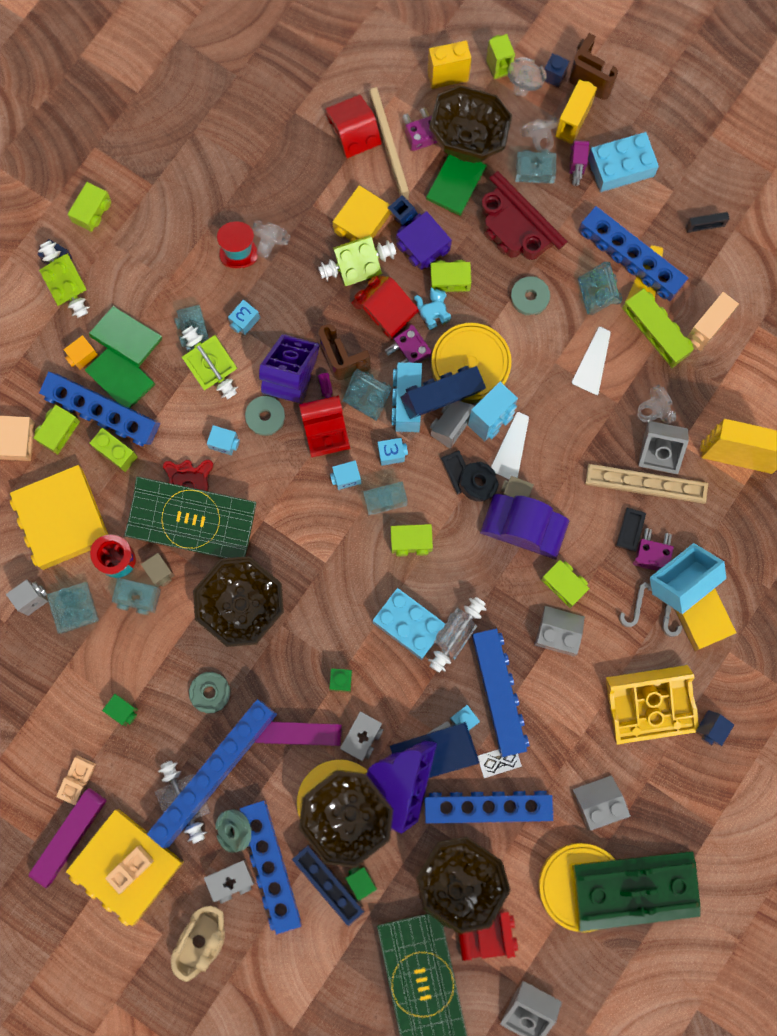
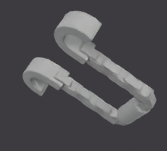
[619,582,682,637]

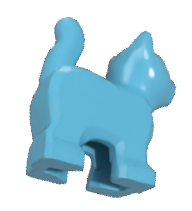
[414,287,451,330]

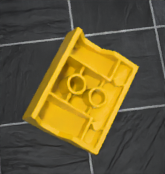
[606,665,699,744]

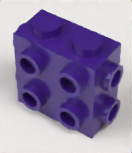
[396,211,452,270]

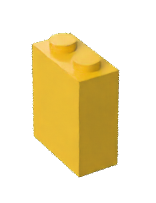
[428,40,471,89]
[555,79,597,144]
[333,185,391,242]
[675,588,736,651]

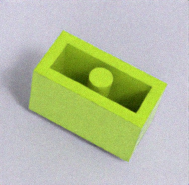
[486,34,515,79]
[68,182,111,232]
[430,260,471,292]
[33,405,80,455]
[89,428,138,472]
[391,524,433,557]
[541,560,590,608]

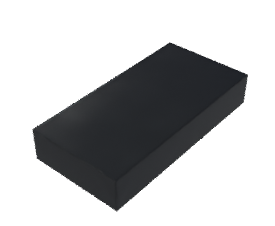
[441,450,466,495]
[615,507,646,552]

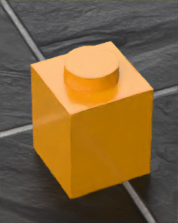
[63,335,98,370]

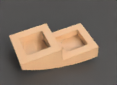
[56,755,96,805]
[105,845,154,894]

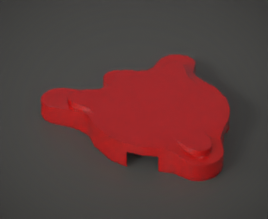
[162,459,214,491]

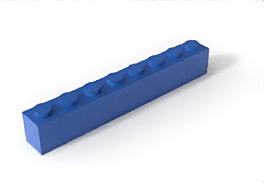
[147,699,277,848]

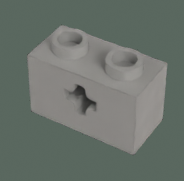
[6,579,48,616]
[340,712,384,761]
[204,859,255,904]

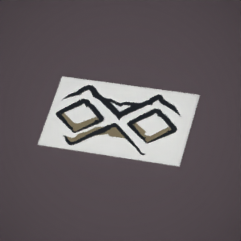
[478,749,522,778]

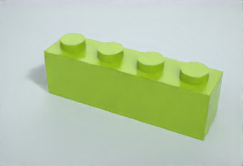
[622,289,694,368]

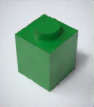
[329,669,352,693]
[102,694,138,726]
[346,866,377,901]

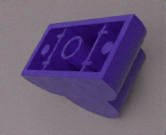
[259,334,320,404]
[480,494,570,560]
[366,741,437,834]

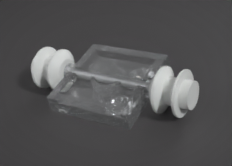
[428,597,487,673]
[154,760,211,844]

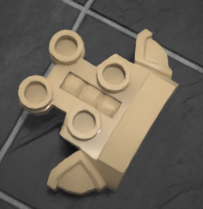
[171,906,225,982]

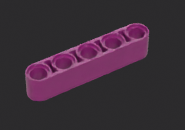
[254,722,342,746]
[28,788,107,889]

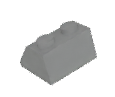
[430,401,475,449]
[638,421,689,474]
[535,606,585,656]
[572,775,630,831]
[500,981,562,1036]

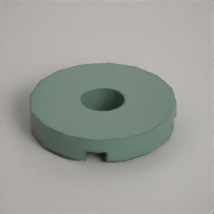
[511,276,550,316]
[245,396,285,436]
[189,672,231,714]
[216,809,251,853]

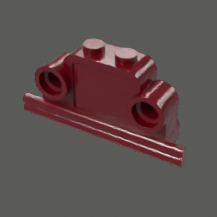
[482,171,568,260]

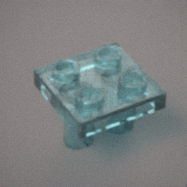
[578,262,622,315]
[343,369,391,421]
[47,582,99,634]

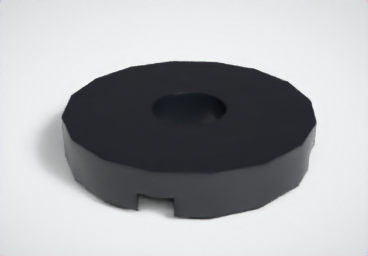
[459,462,499,502]

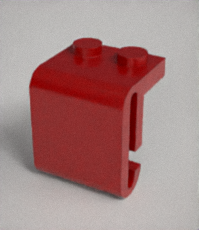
[325,94,382,159]
[351,276,419,339]
[299,395,351,458]
[458,909,518,961]

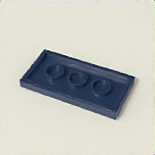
[390,722,480,778]

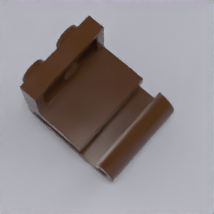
[569,33,618,100]
[319,324,371,380]

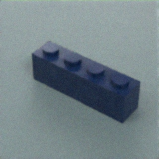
[400,366,486,419]
[292,844,365,927]

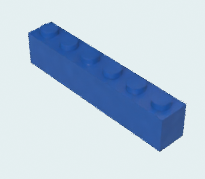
[472,629,529,757]

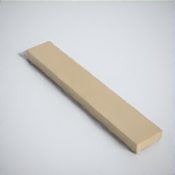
[370,87,409,200]
[585,464,708,504]

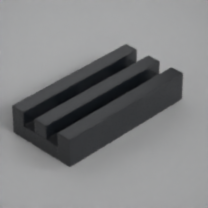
[686,212,730,233]

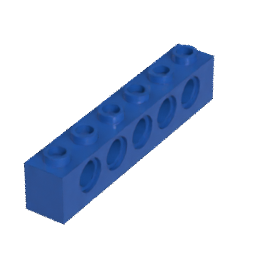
[579,206,688,301]
[39,371,161,446]
[424,791,553,823]
[239,800,302,935]

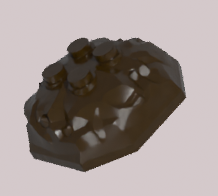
[429,85,512,163]
[193,556,284,647]
[299,770,394,868]
[416,837,511,934]

